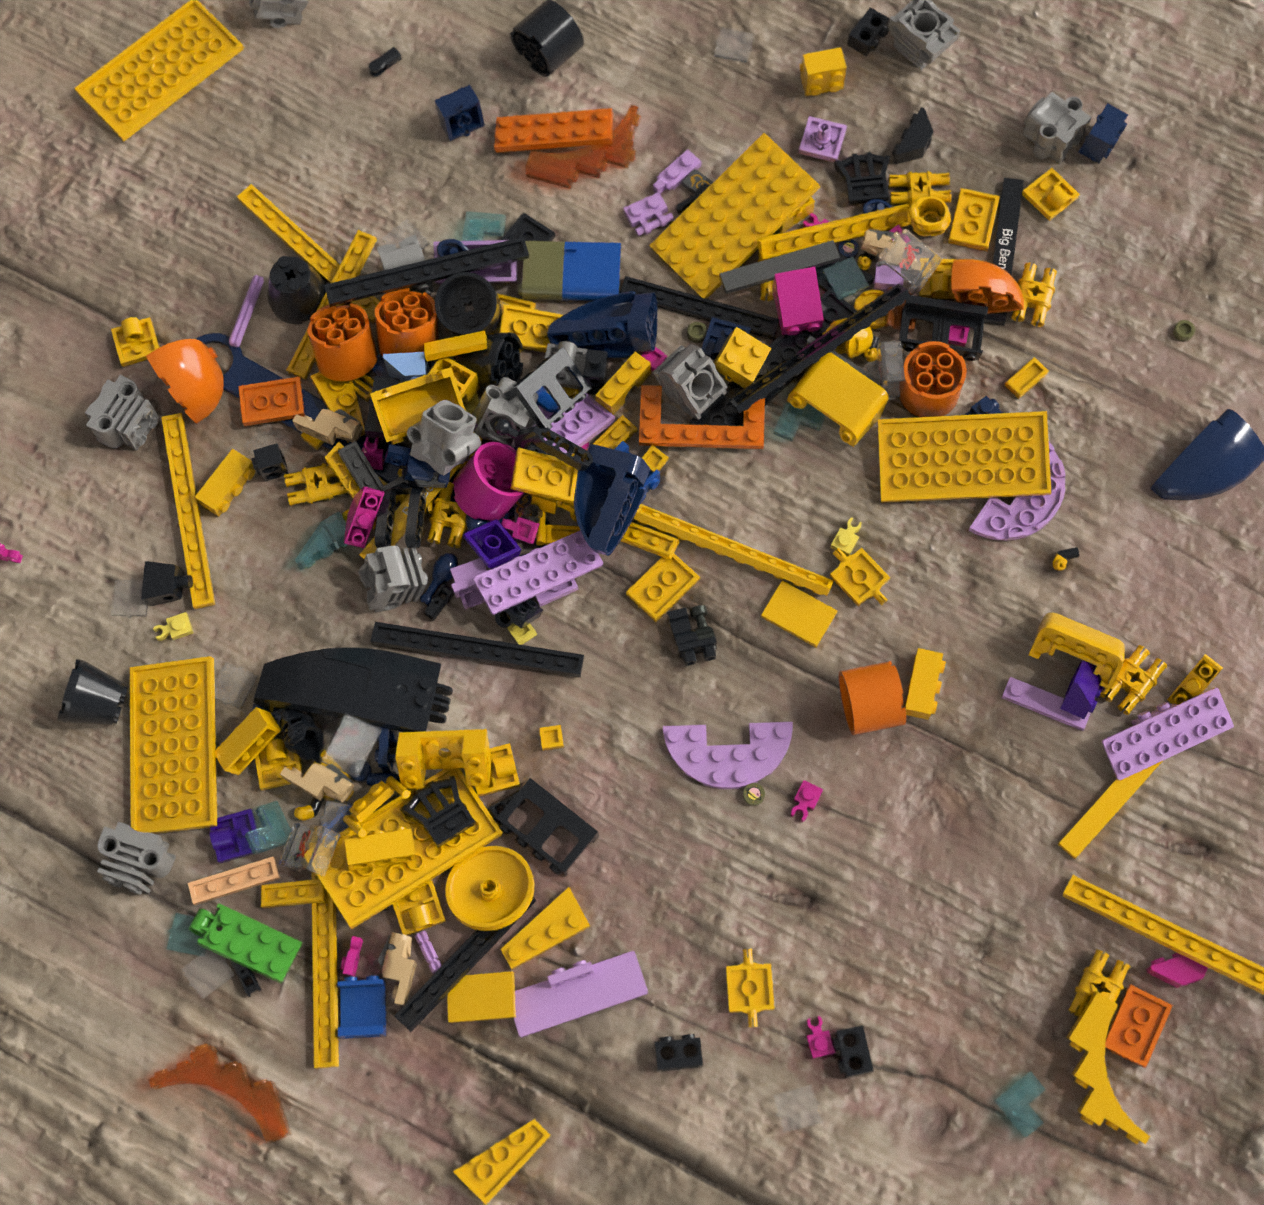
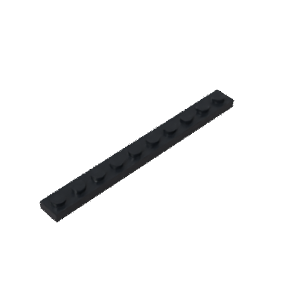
[324,237,529,307]
[728,284,910,413]
[371,622,584,678]

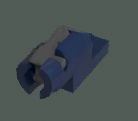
[385,445,450,488]

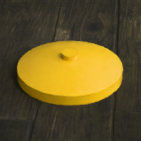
[445,846,535,931]

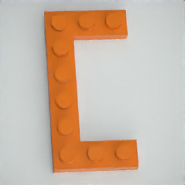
[639,385,765,449]

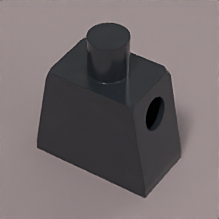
[584,350,609,395]
[141,561,193,606]

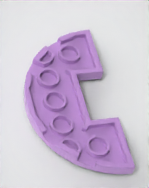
[969,442,1066,541]
[663,722,793,789]

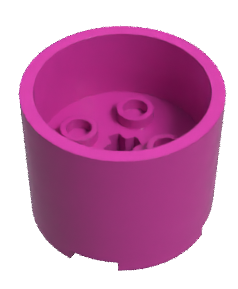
[453,442,525,522]

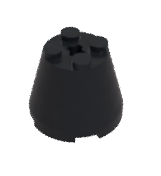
[267,256,326,324]
[453,332,524,389]
[57,659,128,725]

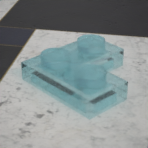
[462,211,506,241]
[773,402,826,441]
[245,801,295,855]
[995,1071,1046,1138]

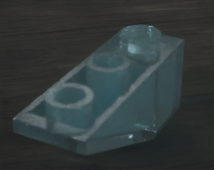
[295,512,348,570]

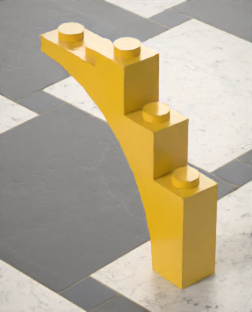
[1066,991,1150,1144]

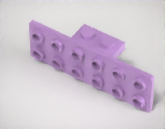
[473,530,603,615]
[1101,688,1234,780]
[514,951,648,1037]

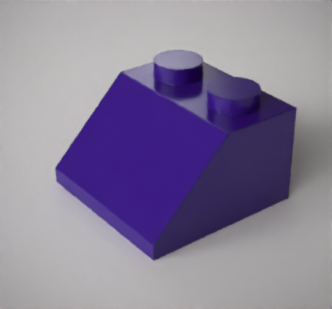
[463,519,522,569]
[1060,660,1103,719]

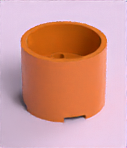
[375,288,439,362]
[307,303,378,381]
[898,341,967,417]
[839,661,906,735]

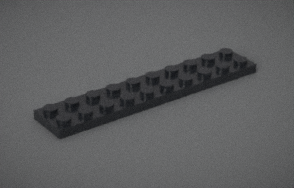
[689,288,857,451]

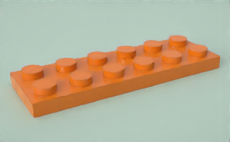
[494,108,613,153]

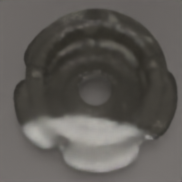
[522,504,543,523]

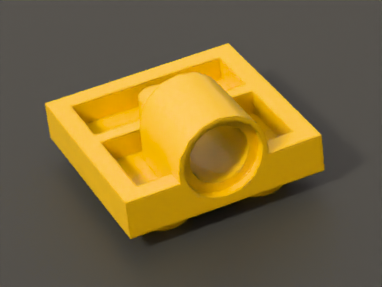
[1022,168,1080,221]
[918,258,956,299]
[111,317,160,367]
[255,739,303,791]
[475,743,520,797]
[393,879,446,936]

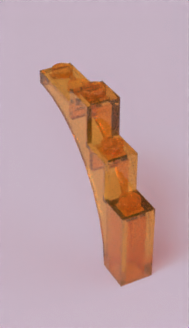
[525,105,641,189]
[148,1043,292,1143]

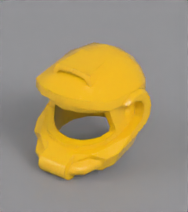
[908,196,951,237]
[823,318,873,358]

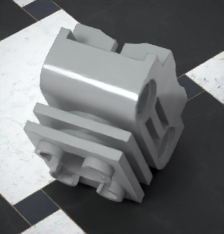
[889,0,960,70]
[377,235,434,295]
[653,344,728,420]
[85,375,159,450]
[358,546,428,613]
[97,822,176,895]

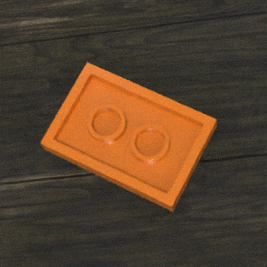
[238,377,305,426]
[1105,984,1173,1068]

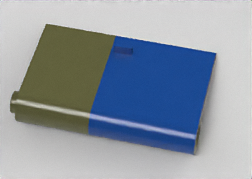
[518,241,621,301]

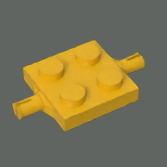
[830,548,890,607]
[726,949,775,1028]

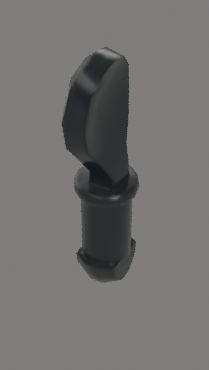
[676,184,710,213]

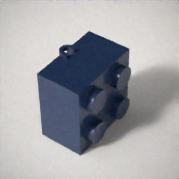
[434,85,485,141]
[1078,103,1128,164]

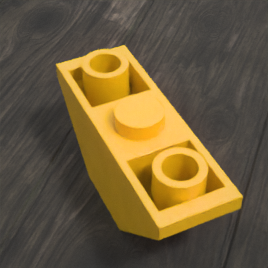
[1167,654,1223,705]

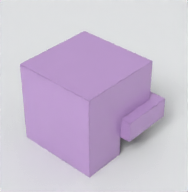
[450,558,492,610]

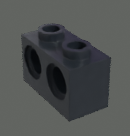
[847,7,890,57]
[251,443,289,482]
[832,1025,874,1079]
[655,1034,703,1072]

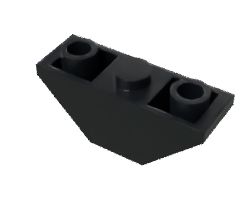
[892,107,934,165]

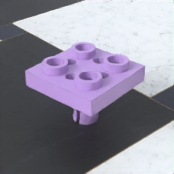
[798,116,847,162]

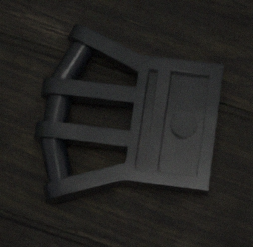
[834,152,890,205]
[400,775,475,848]

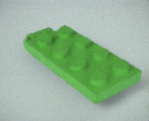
[188,903,302,984]

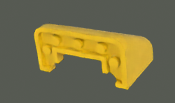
[787,352,889,447]
[370,367,465,445]
[1029,612,1125,689]

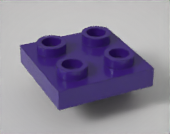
[210,808,262,864]

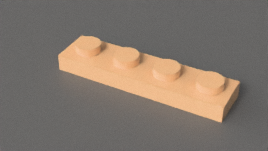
[188,857,280,905]

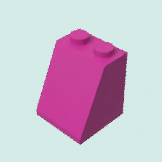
[772,267,824,335]

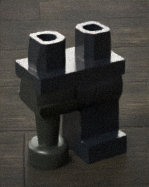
[667,605,717,666]

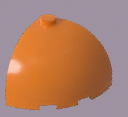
[951,259,1024,314]
[146,339,224,424]

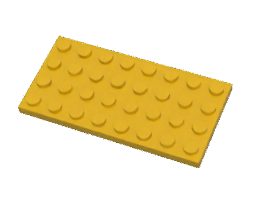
[74,0,244,141]
[649,133,820,299]
[878,411,1051,503]
[130,656,217,834]
[304,769,503,930]

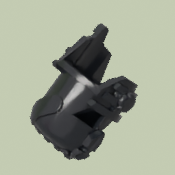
[280,709,325,764]

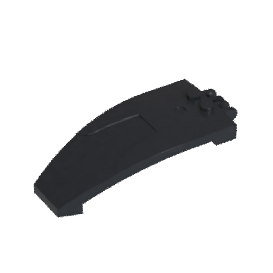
[253,647,453,732]

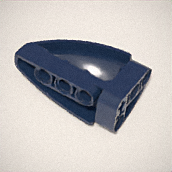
[547,291,658,358]
[1151,409,1264,500]
[573,444,651,556]

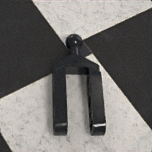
[494,419,593,471]
[375,465,426,548]

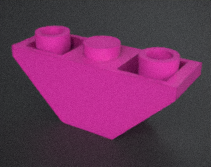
[344,487,384,548]
[1146,953,1208,988]

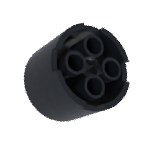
[510,0,584,77]
[435,272,502,336]

